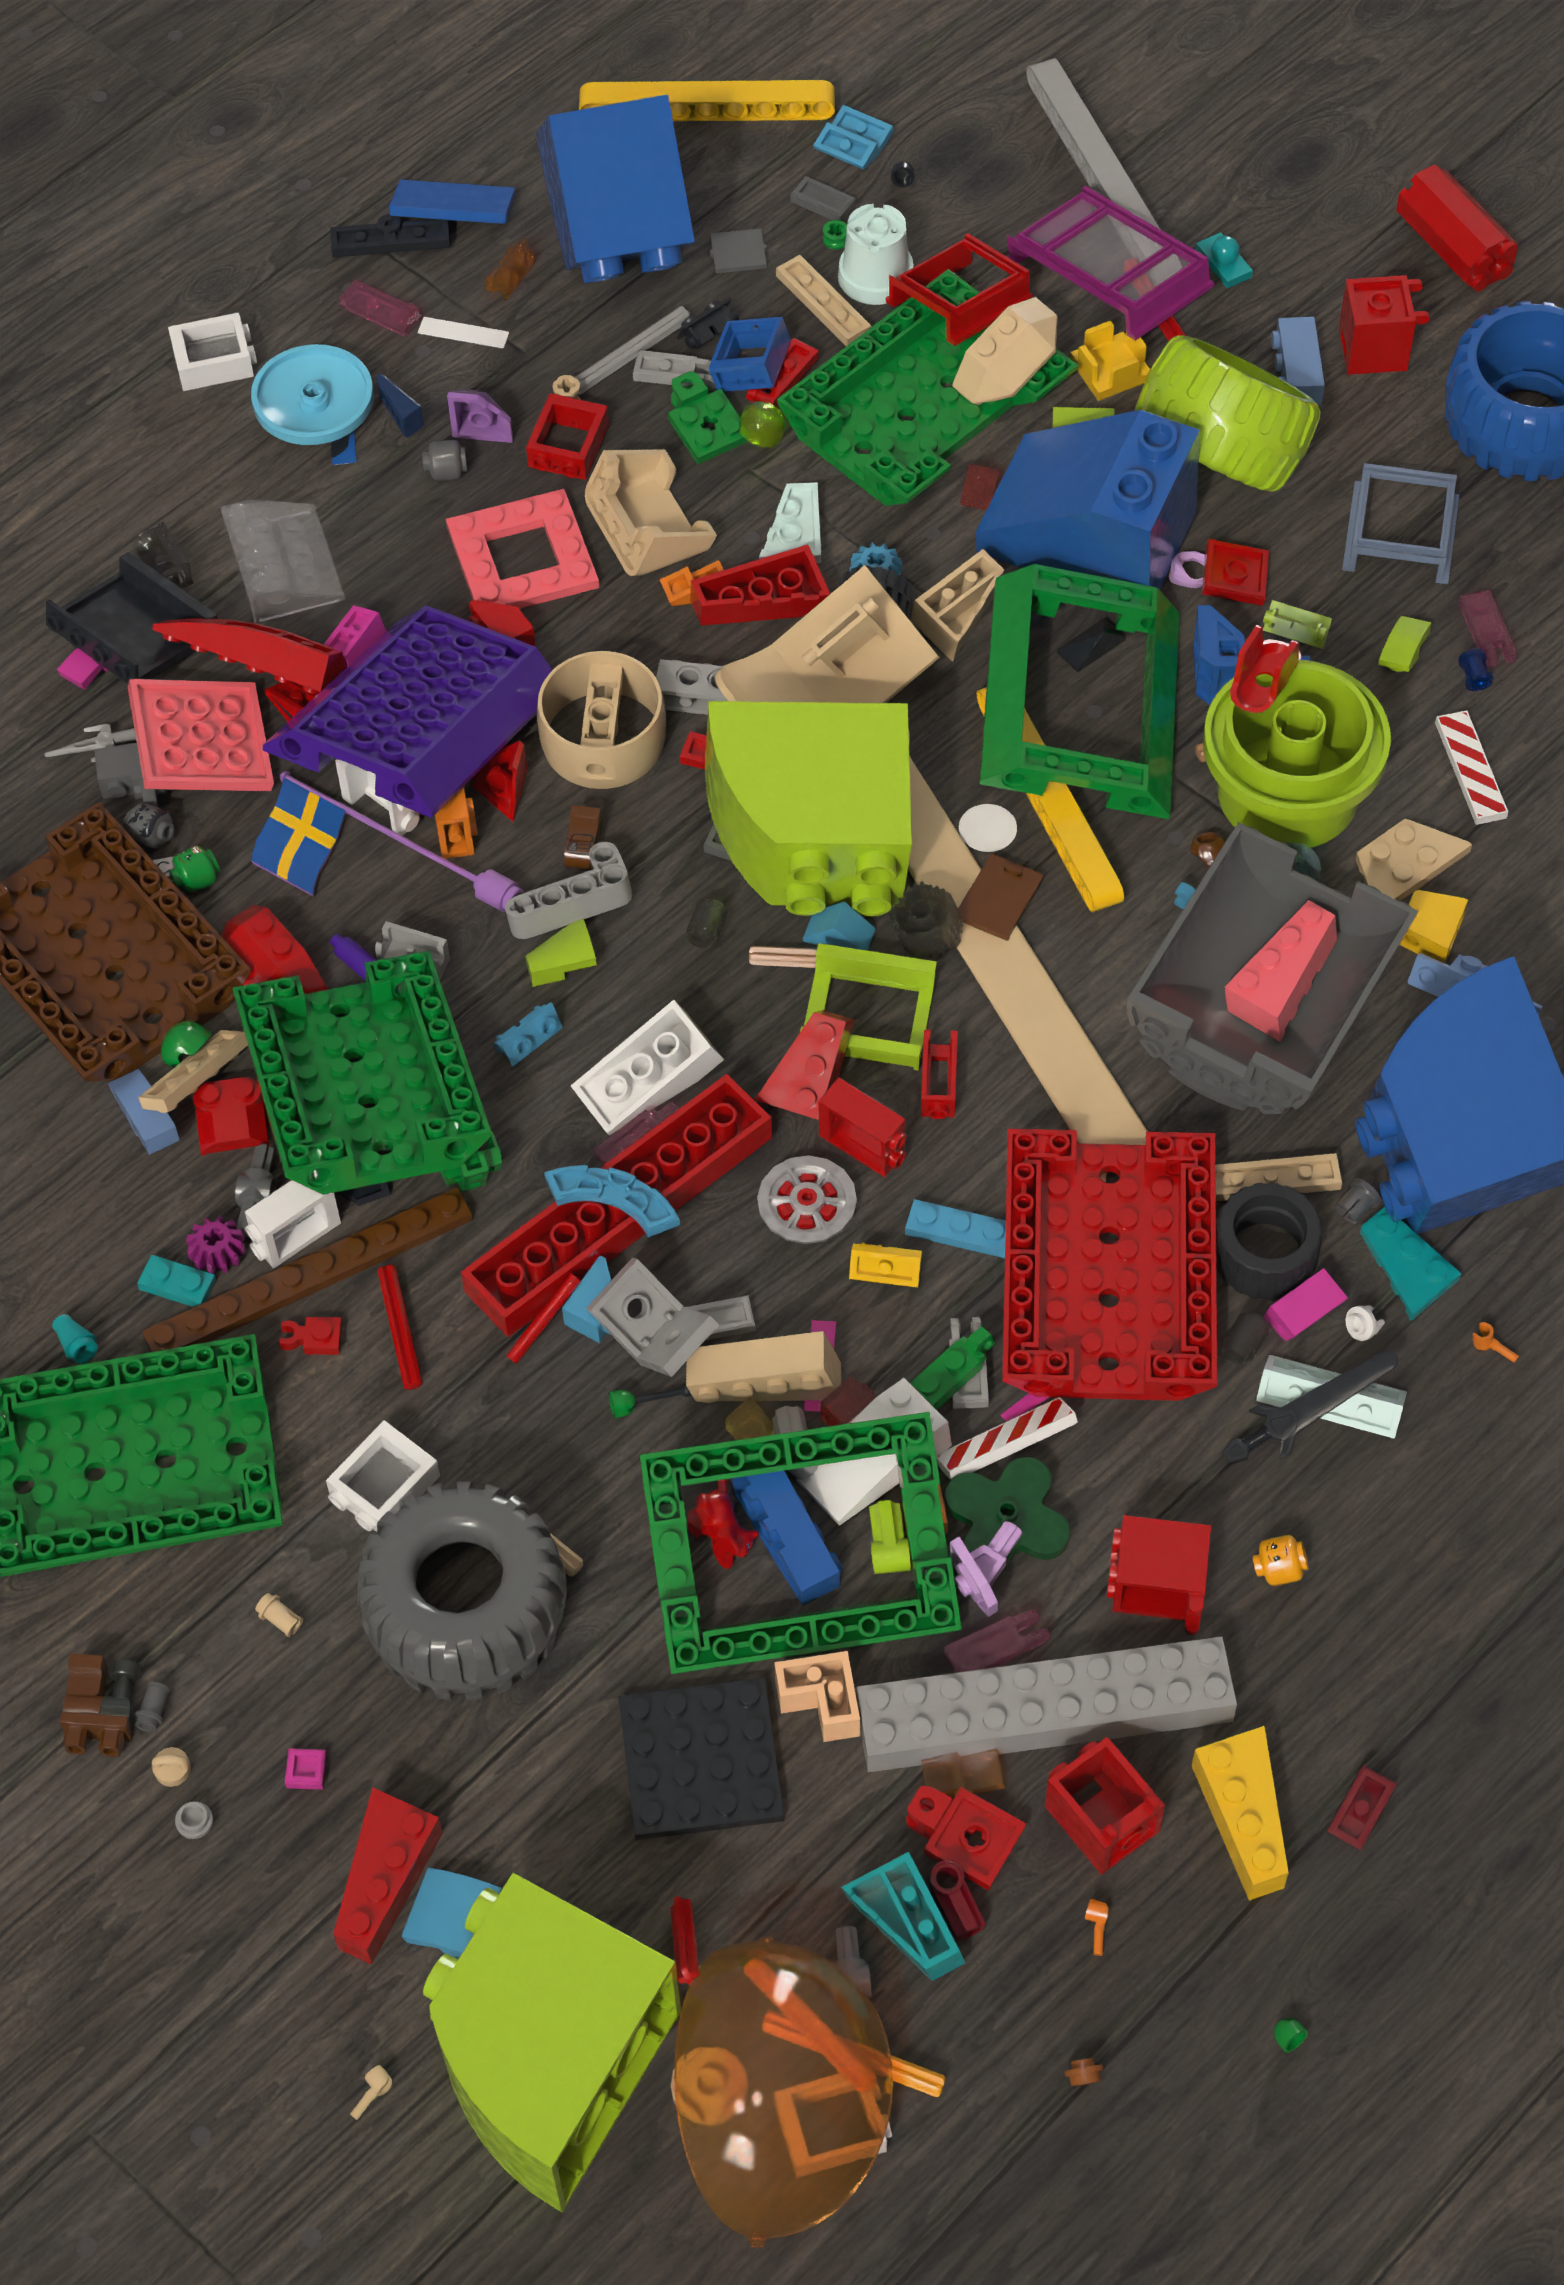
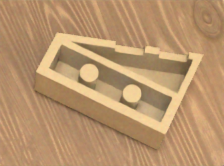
[911,549,1004,662]

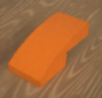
[660,560,724,606]

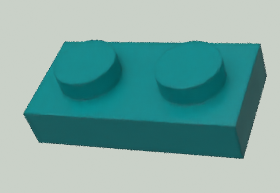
[137,1255,216,1307]

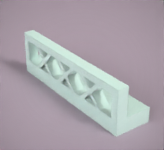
[1256,1355,1407,1439]

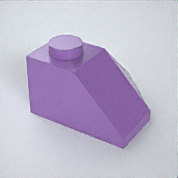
[447,390,513,443]

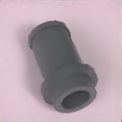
[134,1682,170,1732]

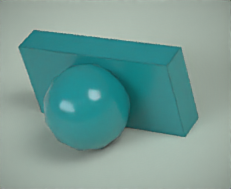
[1195,232,1253,288]

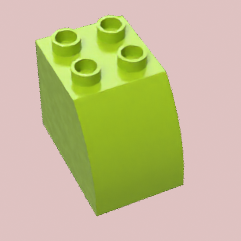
[705,701,912,916]
[423,1873,681,2212]

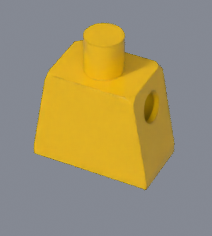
[1400,890,1468,964]

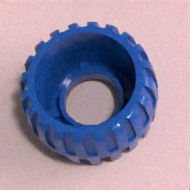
[1445,301,1564,481]

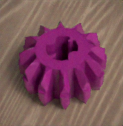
[186,1215,246,1274]

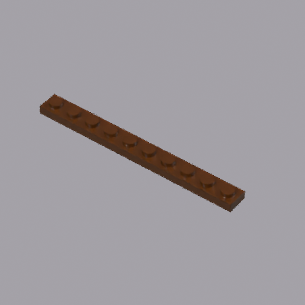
[141,1187,473,1352]

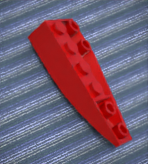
[152,618,346,694]

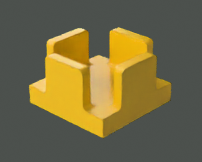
[1070,321,1150,401]

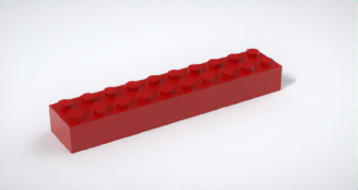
[461,1074,772,1338]

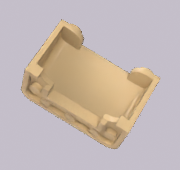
[585,449,717,576]

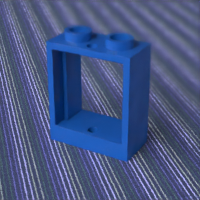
[708,317,791,391]

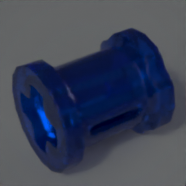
[1458,649,1493,691]

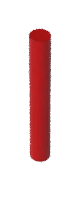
[506,1273,581,1364]

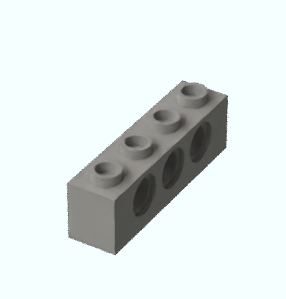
[656,659,728,715]

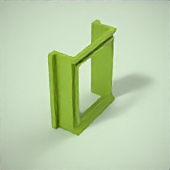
[800,943,937,1070]

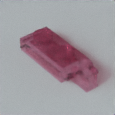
[594,1101,679,1165]

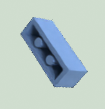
[1271,317,1325,406]

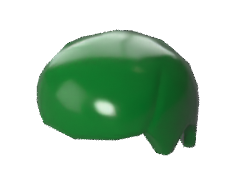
[161,1021,211,1067]

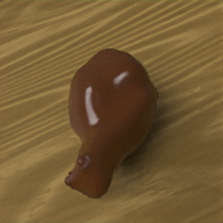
[1190,832,1225,869]

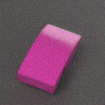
[57,648,108,690]

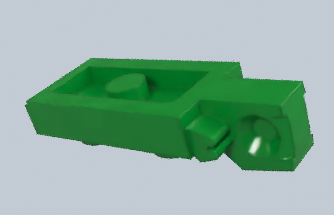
[910,1326,995,1410]

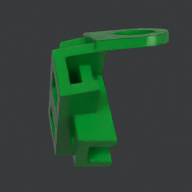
[439,1131,502,1193]

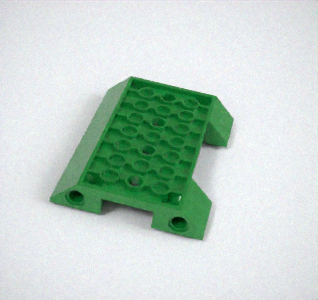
[777,269,1078,506]

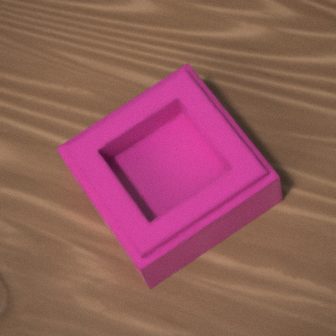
[285,1748,327,1790]

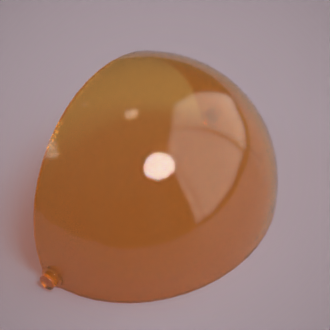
[674,1937,893,2248]

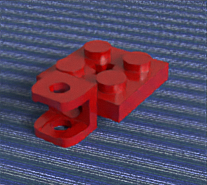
[906,1786,1026,1891]

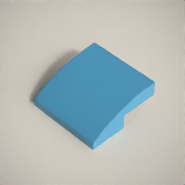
[813,105,894,170]
[401,1868,502,1957]

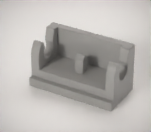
[375,921,450,980]

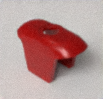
[1230,625,1302,713]

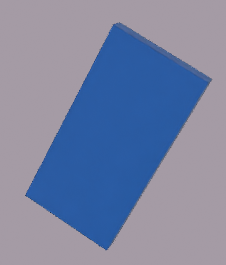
[389,180,515,224]

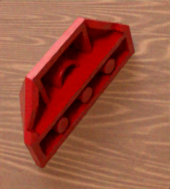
[221,905,328,994]

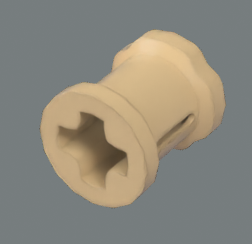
[553,375,581,400]

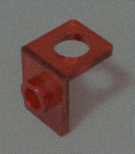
[960,463,1003,510]

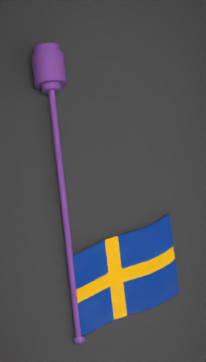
[251,771,524,912]

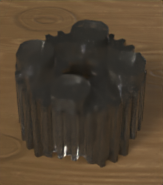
[889,881,963,959]

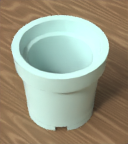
[838,204,914,305]

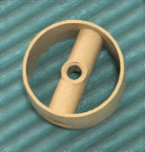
[537,651,667,789]

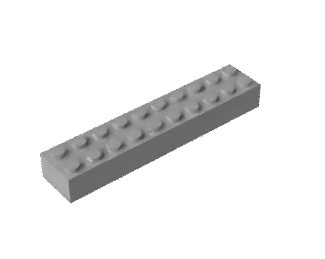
[856,1637,1237,1772]

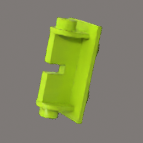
[1263,600,1332,649]

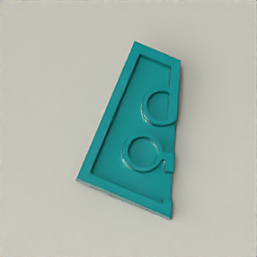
[1360,1207,1461,1321]

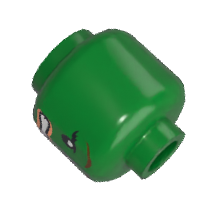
[168,845,220,894]

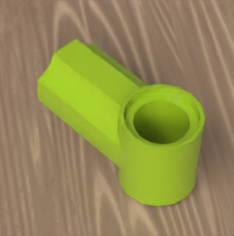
[869,1500,911,1574]

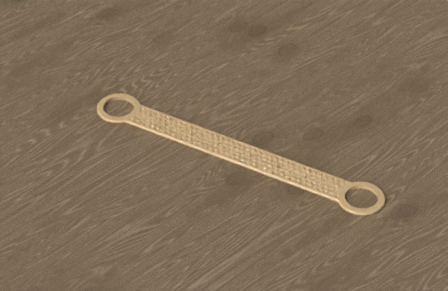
[908,729,1148,1182]

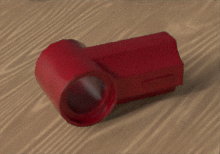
[929,1860,986,1941]

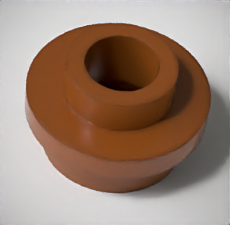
[1064,2058,1104,2086]

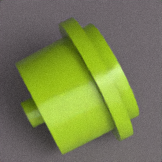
[1203,660,1391,850]

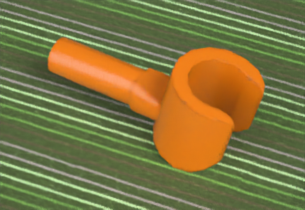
[1473,1322,1519,1363]
[1085,1899,1109,1956]

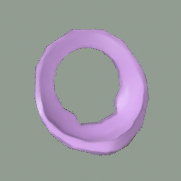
[1169,551,1205,588]

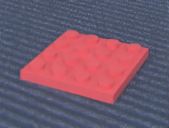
[128,679,274,791]

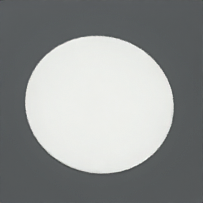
[959,804,1017,852]

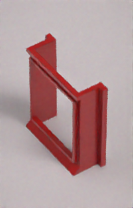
[885,233,1033,346]

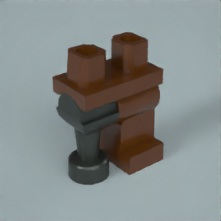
[60,1653,141,1757]

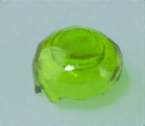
[740,401,786,448]

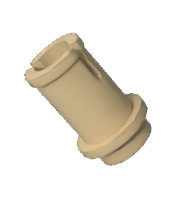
[255,1593,303,1637]

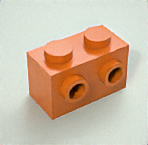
[435,787,478,859]

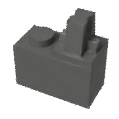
[94,743,167,807]

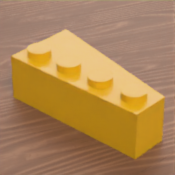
[1192,1726,1288,1900]

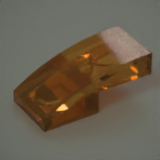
[921,1748,1006,1797]

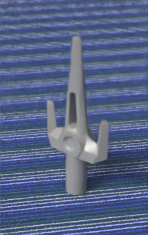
[45,723,136,762]

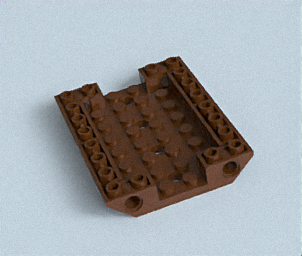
[0,802,251,1082]

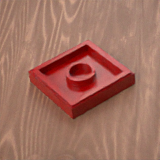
[1202,539,1269,606]

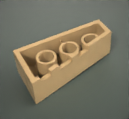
[686,1331,842,1403]

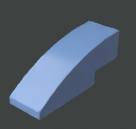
[108,1069,180,1155]

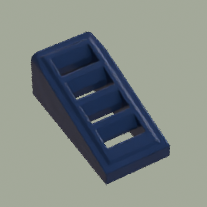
[376,374,423,438]

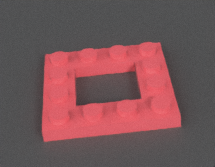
[446,489,599,609]

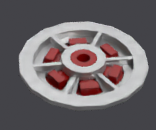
[757,1155,857,1244]

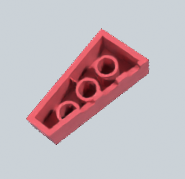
[1225,900,1337,1042]

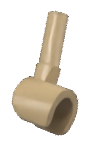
[350,2065,392,2120]

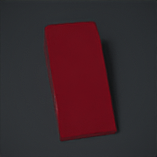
[1327,1766,1397,1850]

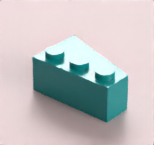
[841,1852,966,1981]

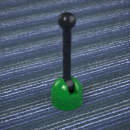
[608,1383,692,1419]

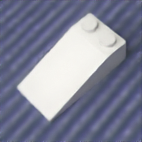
[571,1000,724,1135]
[796,1378,952,1526]

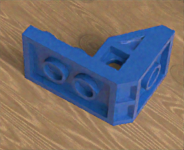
[1193,605,1310,705]

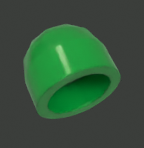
[1273,2018,1308,2053]

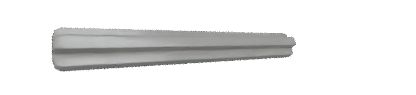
[574,306,690,395]

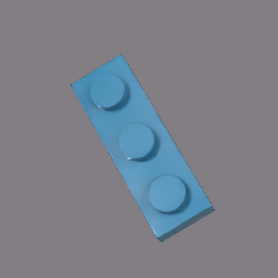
[905,1199,1006,1258]

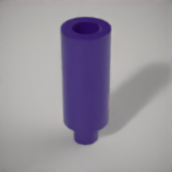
[330,933,377,982]

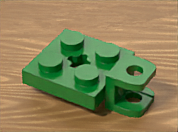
[668,371,751,465]

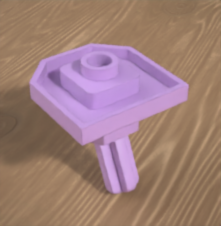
[950,1521,1022,1617]

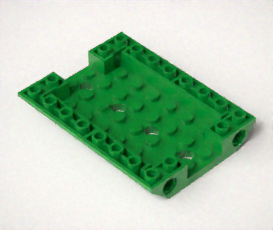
[232,951,491,1195]
[0,1334,283,1577]

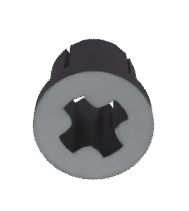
[1335,1178,1381,1224]

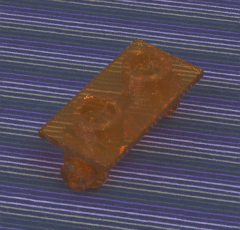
[484,238,536,300]

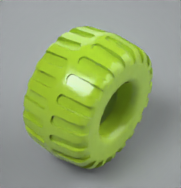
[1134,335,1321,492]

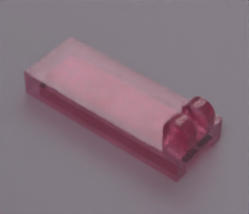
[339,280,423,337]

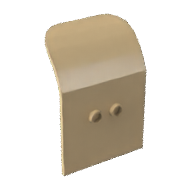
[715,565,940,703]

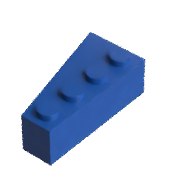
[731,1471,843,1606]

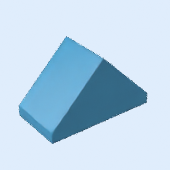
[803,902,876,951]

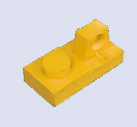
[849,1243,922,1288]

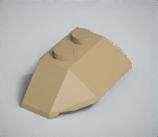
[952,297,1058,405]

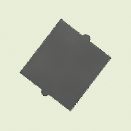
[710,228,767,273]

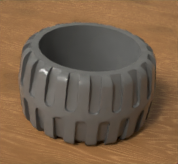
[358,1481,567,1700]

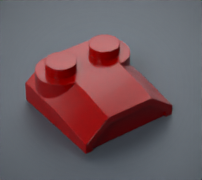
[193,1077,269,1156]

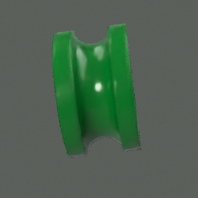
[823,220,847,250]

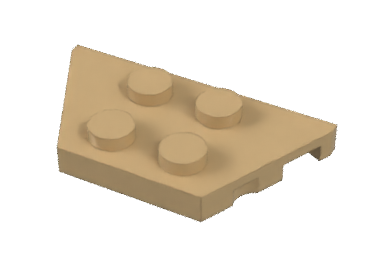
[1356,819,1472,901]

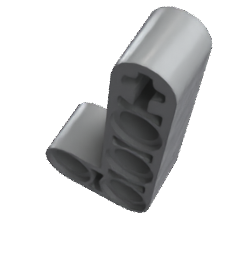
[505,842,633,939]

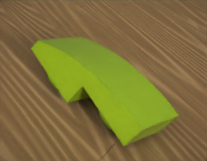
[1378,616,1431,672]

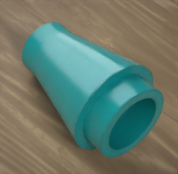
[52,1314,98,1363]

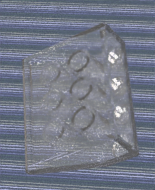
[220,499,345,623]

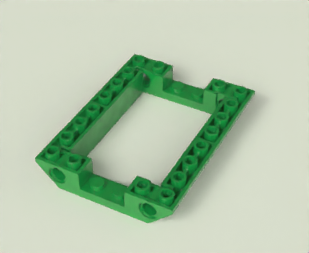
[979,564,1179,819]
[640,1412,962,1674]

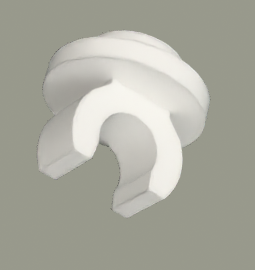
[1346,1305,1385,1341]

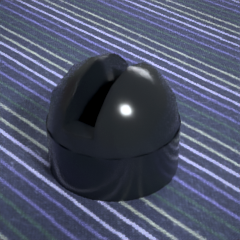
[891,161,914,187]

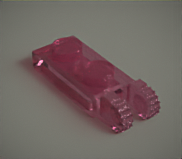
[1459,590,1517,667]
[944,1609,1051,1673]

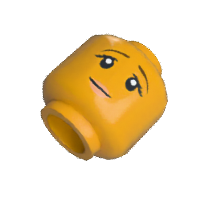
[1253,1535,1309,1586]

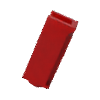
[921,1030,958,1119]

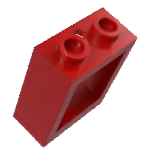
[526,393,609,480]
[818,1078,907,1178]

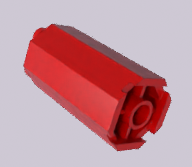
[1396,164,1518,292]

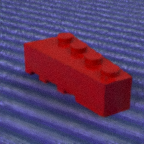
[690,544,830,626]
[333,1787,443,1965]

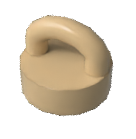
[152,1747,191,1787]

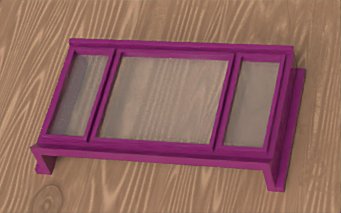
[1006,186,1214,341]

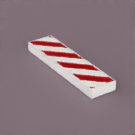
[1435,710,1508,825]
[936,1397,1078,1480]

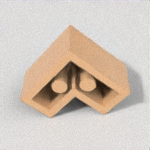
[774,1651,860,1742]

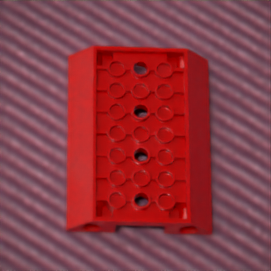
[1002,1129,1217,1401]

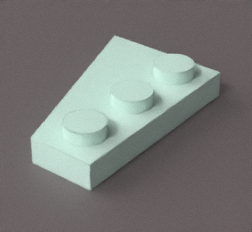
[759,482,821,563]

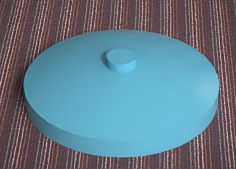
[251,344,374,445]

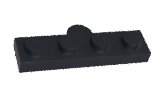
[330,214,450,257]

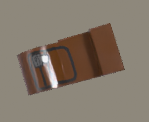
[564,805,602,870]

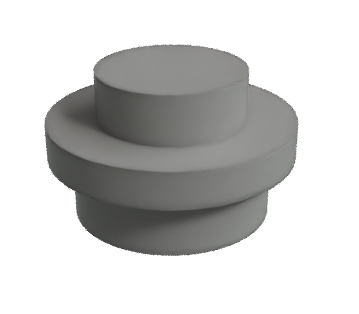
[175,1802,213,1839]

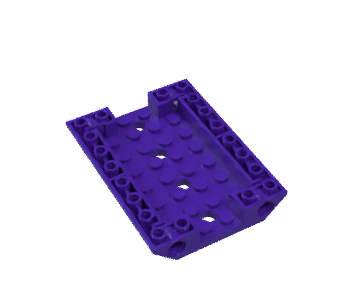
[263,605,552,818]

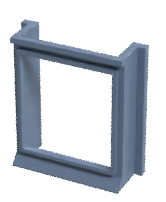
[1342,463,1459,584]

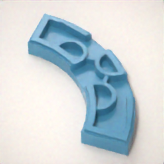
[544,1165,680,1237]

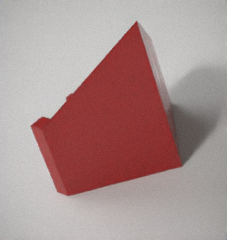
[471,741,527,822]

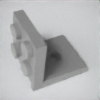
[586,1258,719,1377]

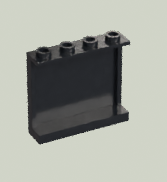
[46,552,217,684]

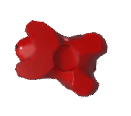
[687,1479,759,1570]

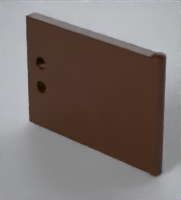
[953,853,1044,941]

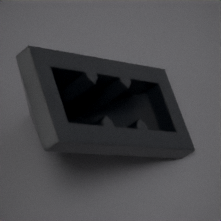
[1057,618,1126,672]

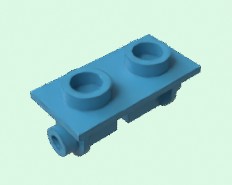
[493,1002,563,1067]

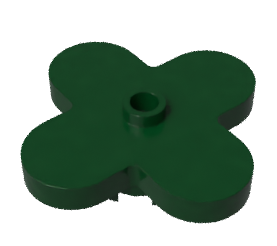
[945,1457,1070,1571]

